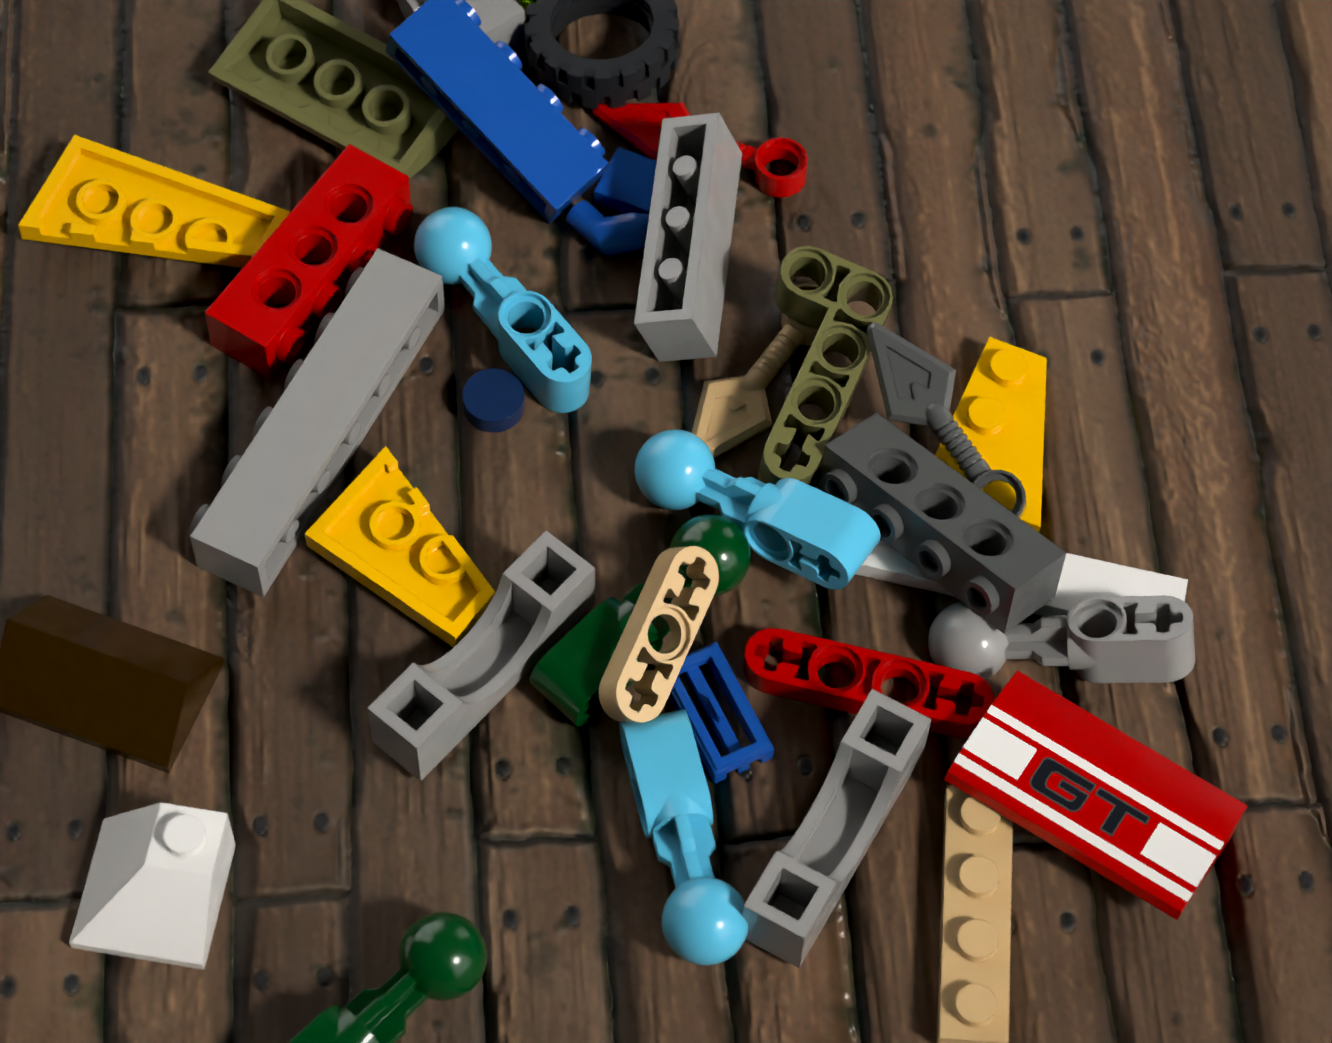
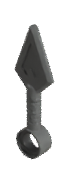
[867,323,1027,518]

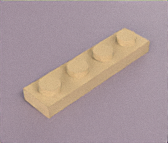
[937,784,1013,1043]

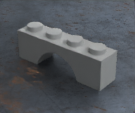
[367,530,595,781]
[742,689,932,968]

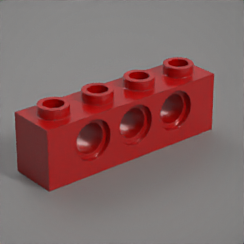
[205,144,413,380]

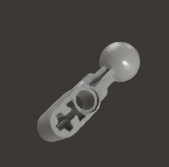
[928,595,1195,683]

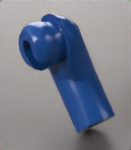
[566,200,649,256]

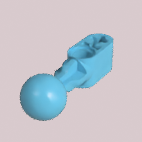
[414,207,592,413]
[634,429,881,590]
[619,709,749,966]

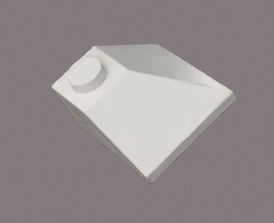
[69,802,236,970]

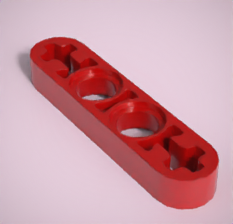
[743,628,994,738]

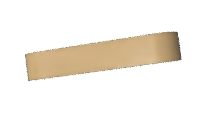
[599,546,719,723]

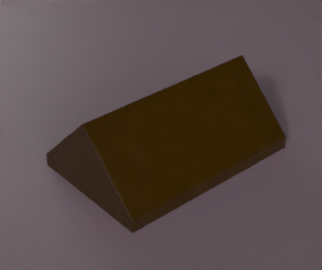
[0,595,224,773]

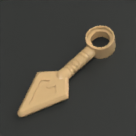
[692,283,819,458]

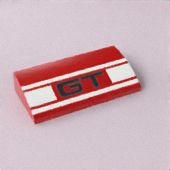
[944,670,1248,920]

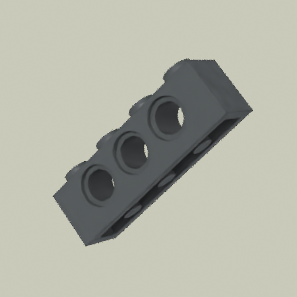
[817,413,1066,634]

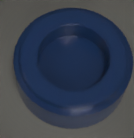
[462,368,525,433]

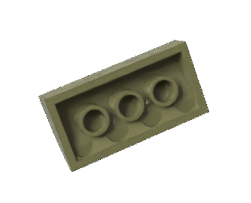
[208,0,459,179]

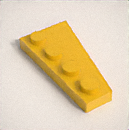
[18,135,290,268]

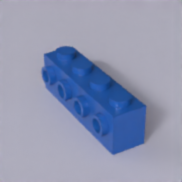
[385,0,608,224]

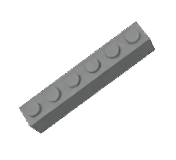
[189,248,445,597]

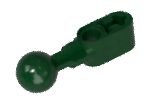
[529,514,751,727]
[288,912,487,1043]

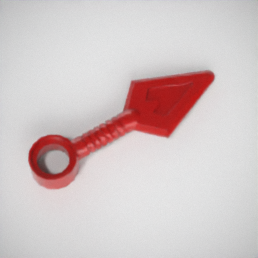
[592,102,808,198]

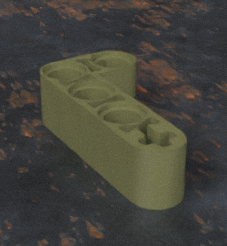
[758,246,893,486]

